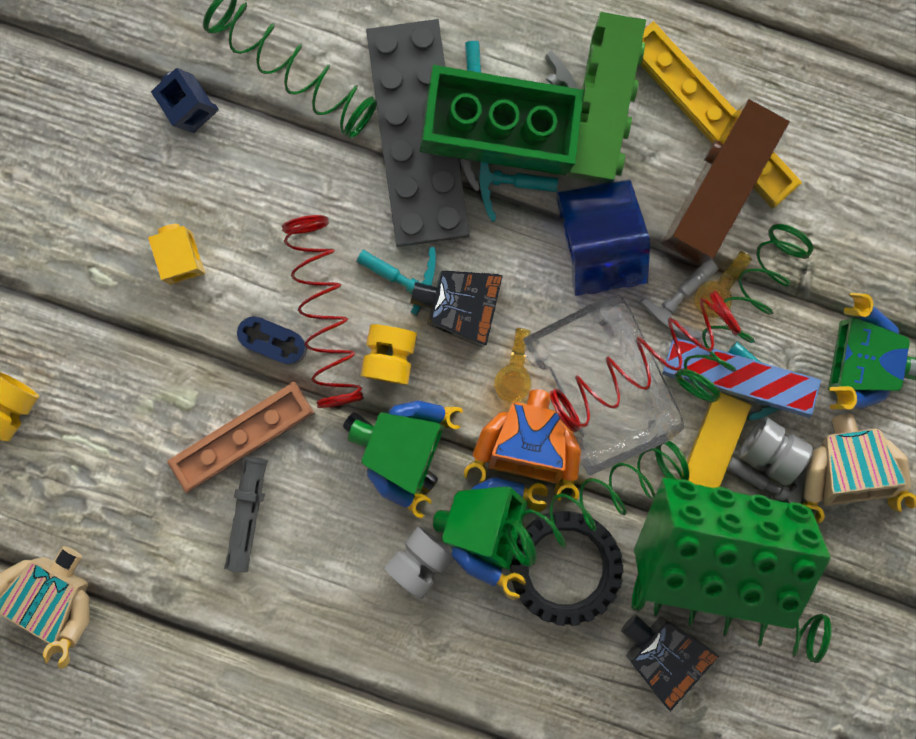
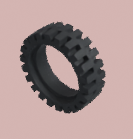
[510,511,624,626]

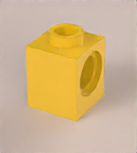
[148,224,205,285]

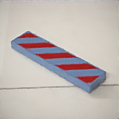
[662,338,821,418]

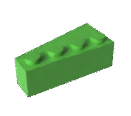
[567,12,647,184]

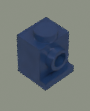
[151,67,219,133]

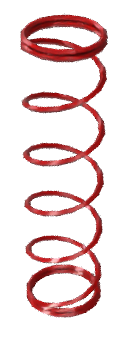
[281,215,365,408]
[550,291,741,433]

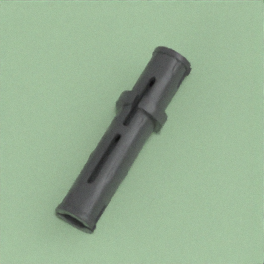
[224,456,268,573]

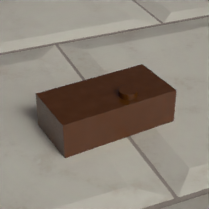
[661,99,790,265]

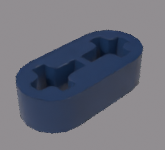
[237,316,307,365]

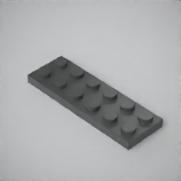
[366,19,470,247]

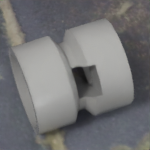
[739,417,813,487]
[384,526,454,599]

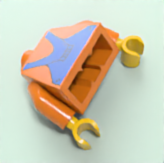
[464,389,581,503]

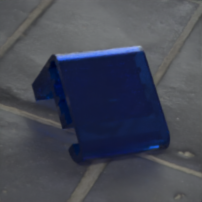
[556,179,650,296]

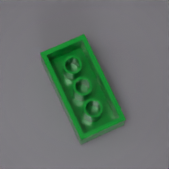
[419,65,584,175]

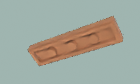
[167,382,315,493]

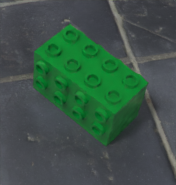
[634,478,831,629]

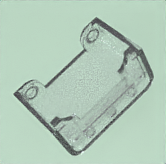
[523,294,684,476]

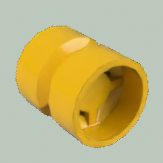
[360,324,417,385]
[0,372,39,442]

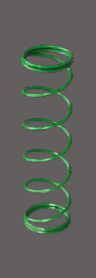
[203,0,377,139]
[675,224,814,402]
[504,439,690,567]
[631,575,832,663]

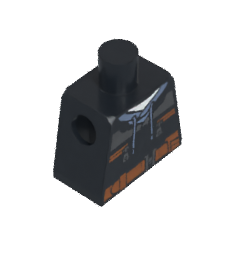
[410,271,503,347]
[621,614,719,712]

